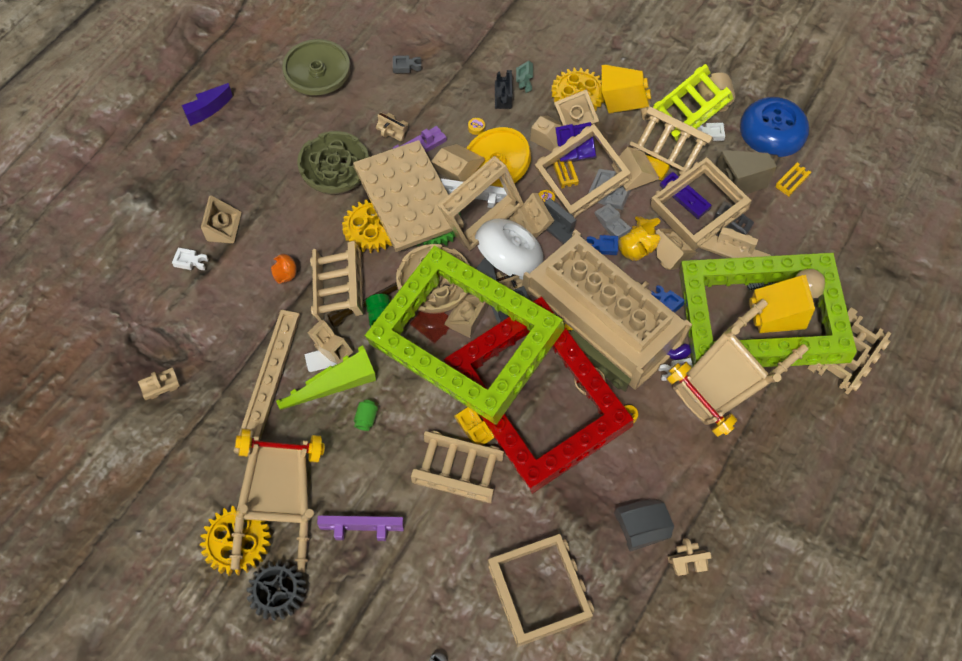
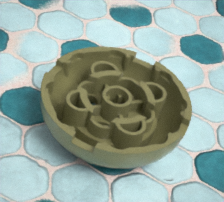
[297,131,369,194]

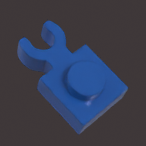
[586,235,618,255]
[651,285,685,313]

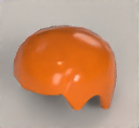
[271,253,297,284]

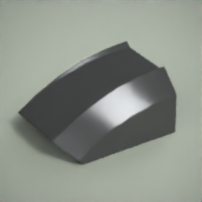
[614,499,674,552]

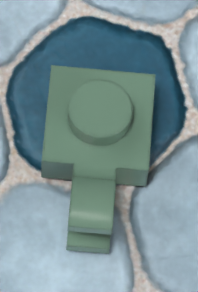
[516,61,533,93]

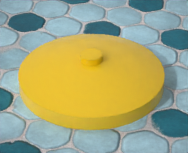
[466,127,531,188]

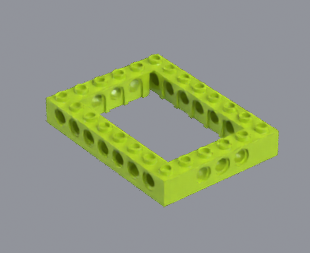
[364,245,565,425]
[679,253,857,367]

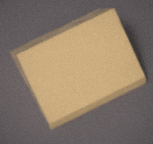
[612,147,659,191]
[201,195,242,243]
[444,294,488,338]

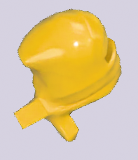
[618,216,661,261]

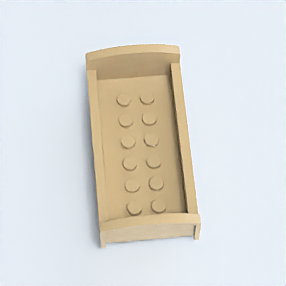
[522,229,692,390]

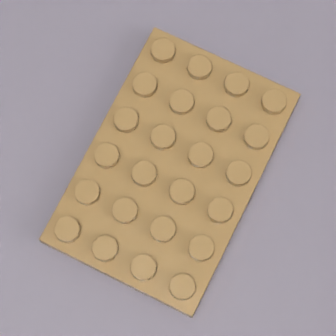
[353,140,464,252]

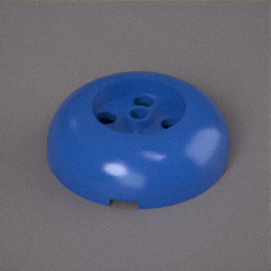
[740,97,809,157]

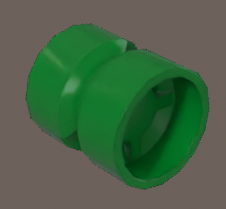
[365,294,390,327]

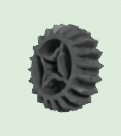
[247,560,307,621]

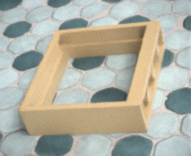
[535,124,631,218]
[438,156,524,251]
[651,157,752,250]
[487,534,594,647]

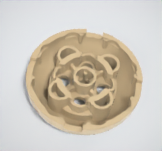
[396,244,469,314]

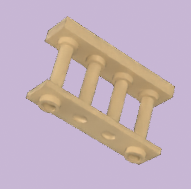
[630,106,714,175]
[310,241,364,321]
[411,431,504,503]

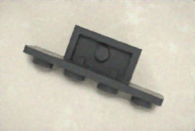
[544,198,586,244]

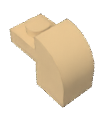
[308,320,353,364]

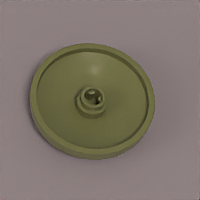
[282,39,350,95]

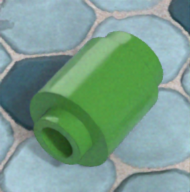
[354,400,378,431]

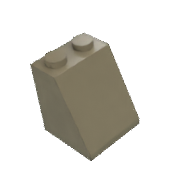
[716,150,777,200]

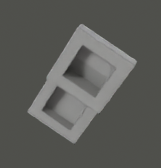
[595,204,632,239]

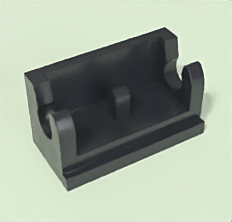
[495,70,513,109]

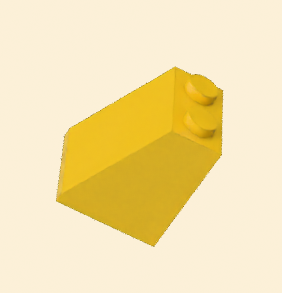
[601,65,652,113]
[749,275,815,333]

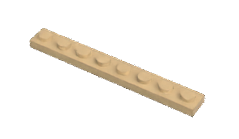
[233,310,300,456]

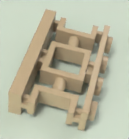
[807,307,891,394]

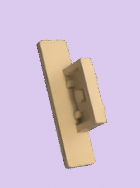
[698,227,771,258]

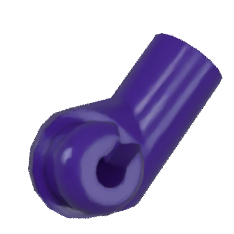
[667,344,691,360]

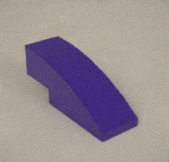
[182,83,233,126]

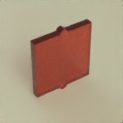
[410,311,450,344]

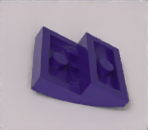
[555,122,597,162]

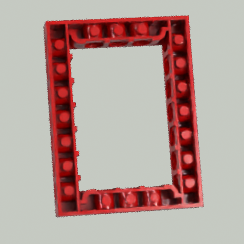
[443,296,634,494]

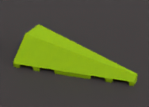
[276,346,376,410]

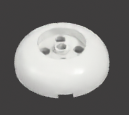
[475,218,544,280]

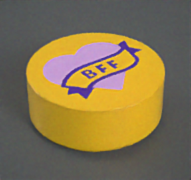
[468,118,485,135]
[538,190,555,203]

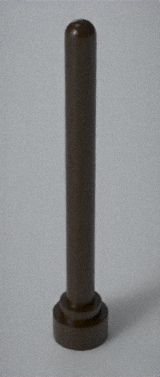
[327,282,398,328]

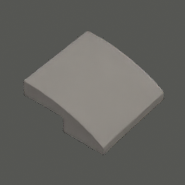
[588,169,631,210]

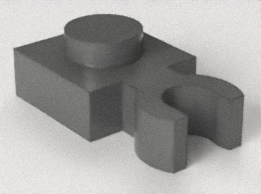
[393,55,421,73]

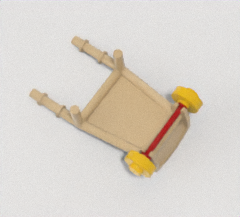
[666,299,809,437]
[229,428,324,573]

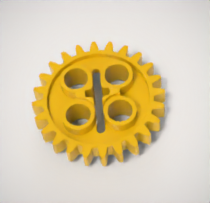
[551,68,604,111]
[342,200,393,253]
[200,506,271,576]

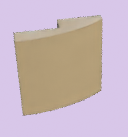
[509,193,554,238]

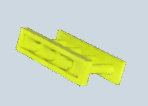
[653,64,734,142]

